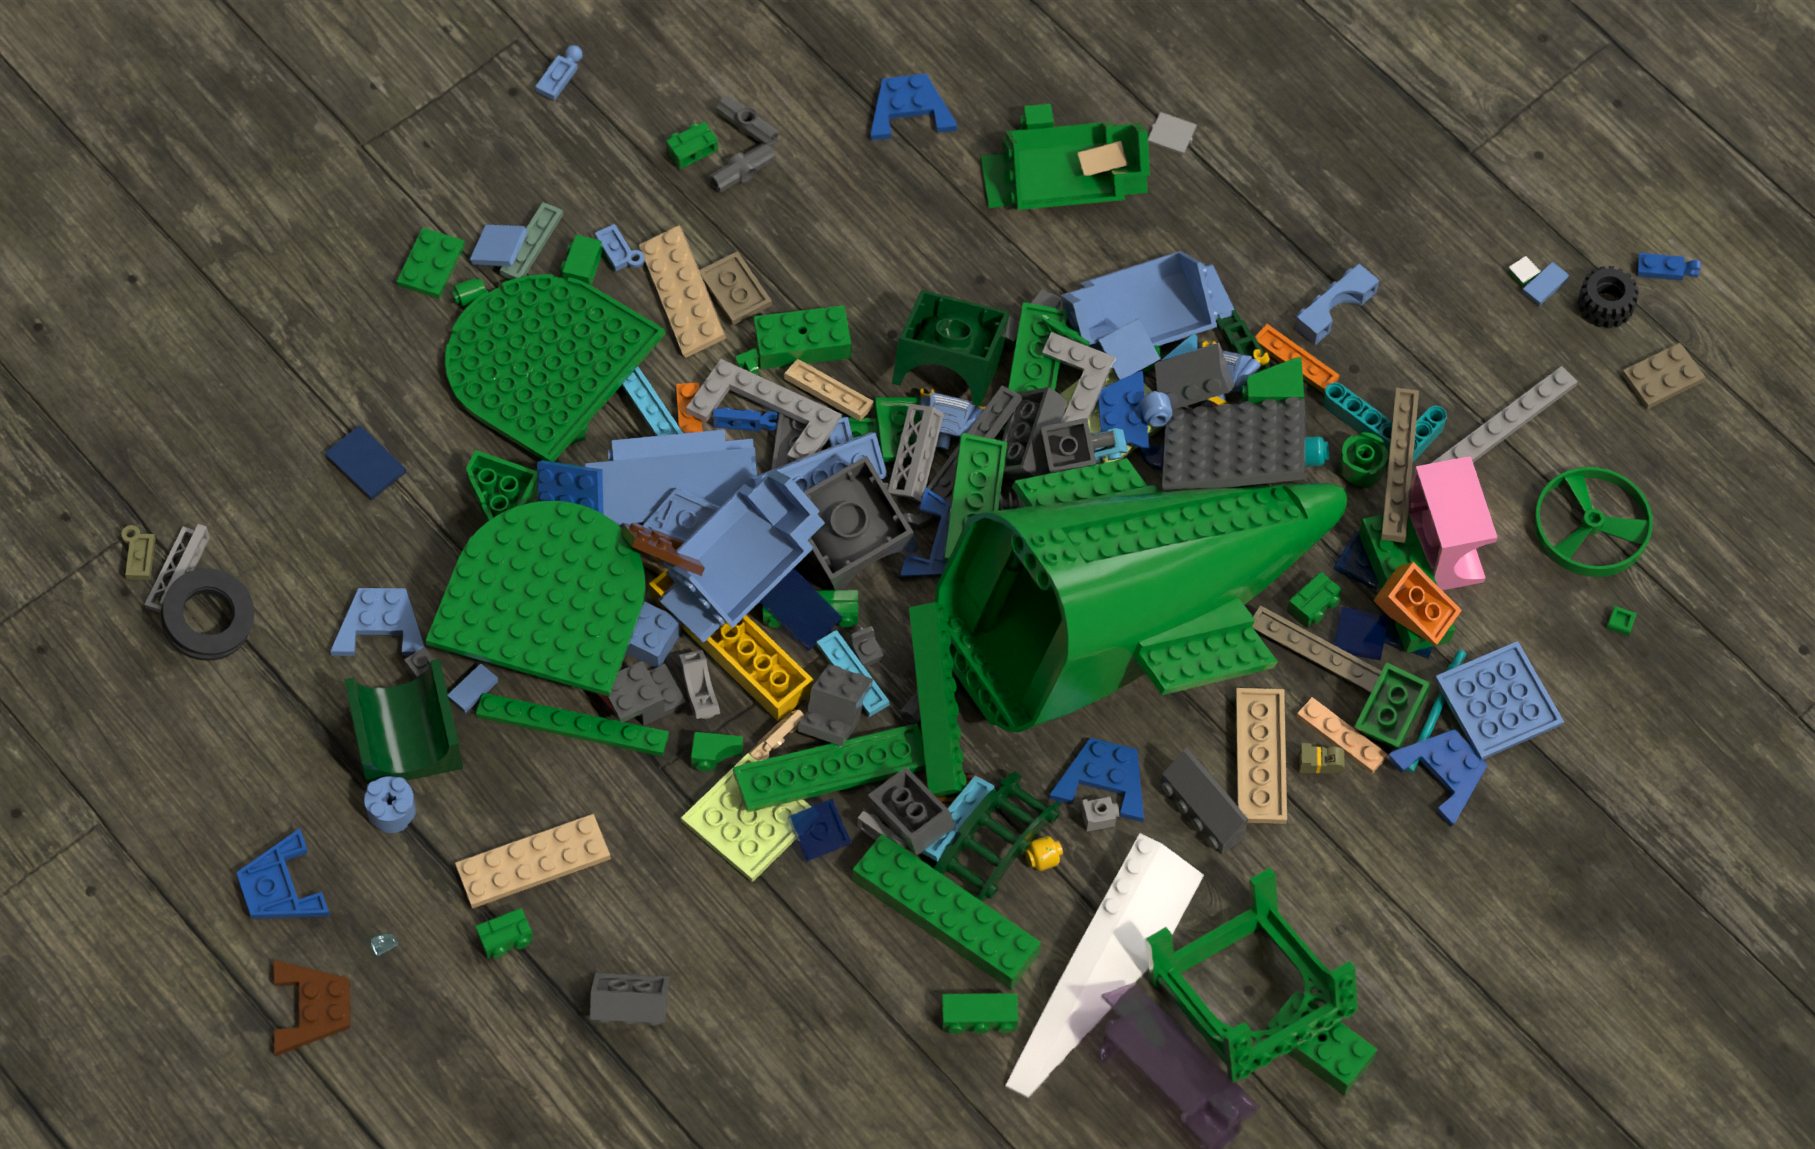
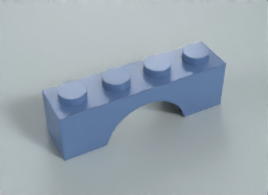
[1295,264,1379,345]

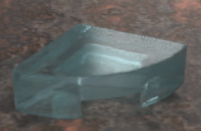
[371,934,399,956]

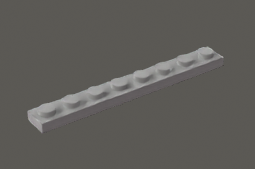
[1431,366,1578,464]

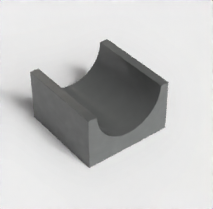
[804,456,919,590]

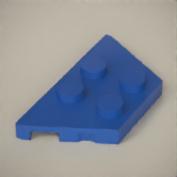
[1098,371,1149,453]

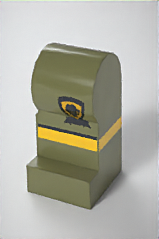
[1299,743,1345,773]

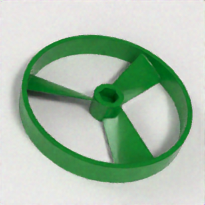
[1534,467,1653,577]

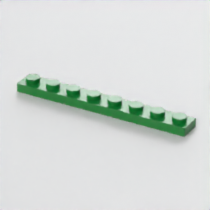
[476,693,669,757]

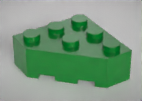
[466,450,538,523]

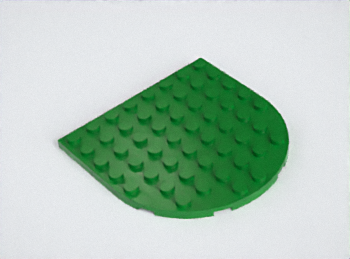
[445,274,666,462]
[426,501,645,697]

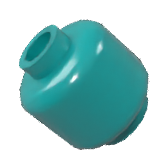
[1305,436,1329,467]

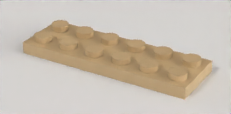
[639,225,726,358]
[1236,688,1287,824]
[455,814,611,908]

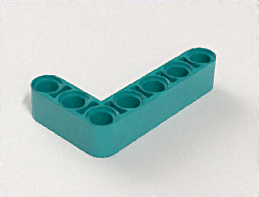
[1323,382,1447,462]

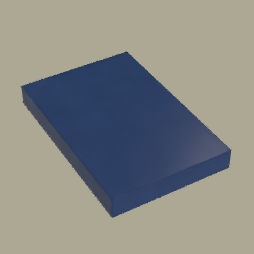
[325,425,407,501]

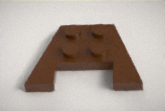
[621,522,705,576]
[274,960,351,1056]

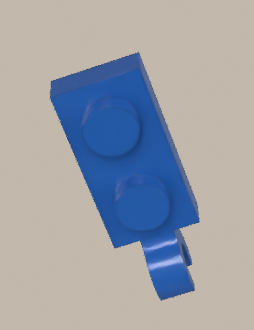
[1637,253,1701,280]
[714,408,777,432]

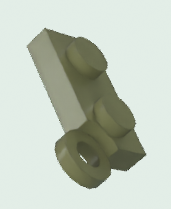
[121,525,156,580]

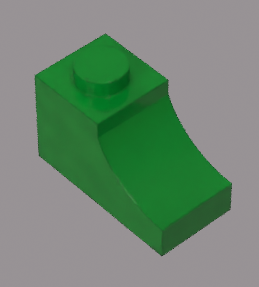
[691,732,743,772]

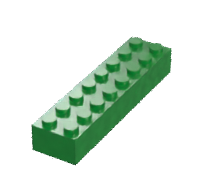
[853,834,1041,990]

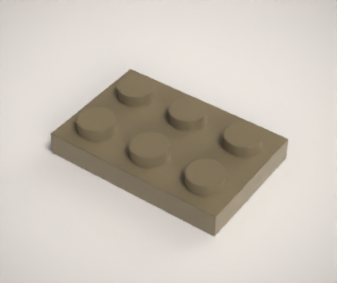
[699,251,772,325]
[1622,343,1705,409]

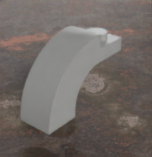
[679,650,720,719]

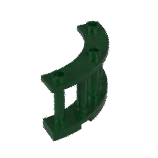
[934,771,1062,902]

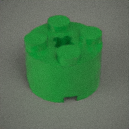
[1339,432,1389,488]

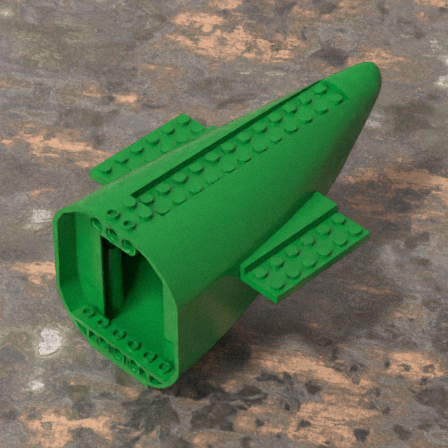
[935,458,1347,733]

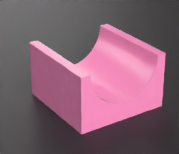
[1408,456,1498,590]

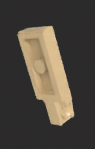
[748,710,805,761]

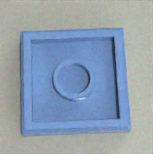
[470,225,528,266]
[1098,318,1160,380]

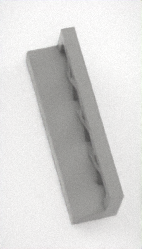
[888,404,944,502]
[144,524,210,613]

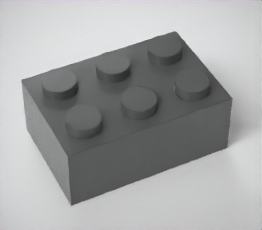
[868,767,955,856]

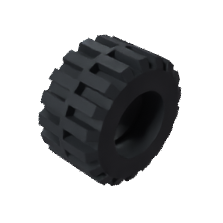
[1578,266,1639,328]

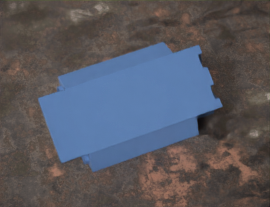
[1060,251,1234,352]
[585,430,757,527]
[657,469,825,643]

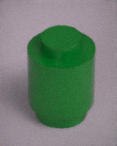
[451,278,486,306]

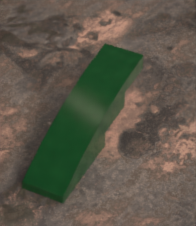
[1216,305,1271,373]

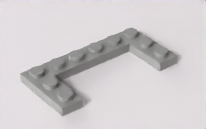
[1042,332,1115,475]
[686,359,842,462]

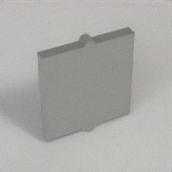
[1148,112,1197,155]

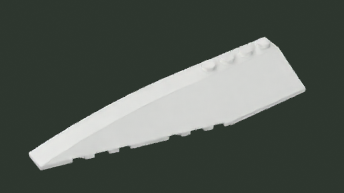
[1006,833,1204,1098]

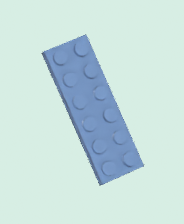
[750,432,888,492]

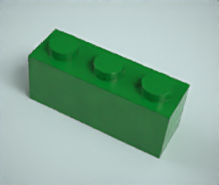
[942,993,1018,1034]

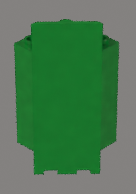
[980,121,1150,210]

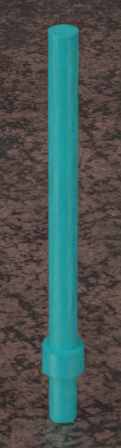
[1406,650,1466,773]

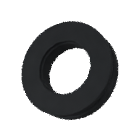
[160,568,254,661]

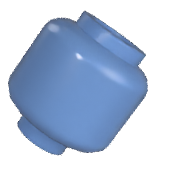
[1140,391,1173,427]

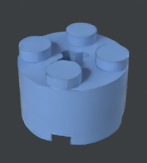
[364,777,416,833]

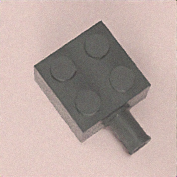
[1041,418,1116,474]

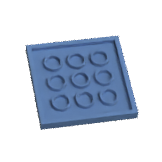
[1434,641,1564,760]

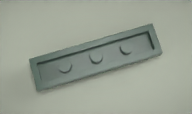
[500,202,563,280]

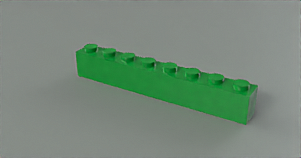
[909,602,966,797]

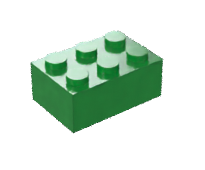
[1355,662,1431,750]

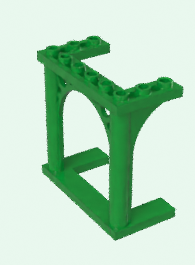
[1145,868,1358,1083]

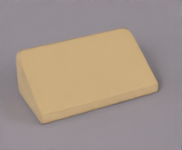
[1077,141,1127,176]

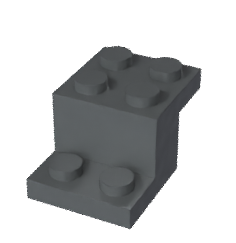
[606,661,687,726]
[798,664,873,746]

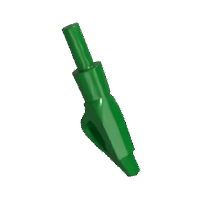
[1042,315,1090,346]

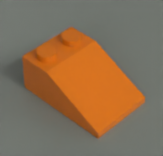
[1373,562,1462,645]

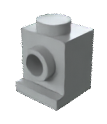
[1081,797,1119,832]

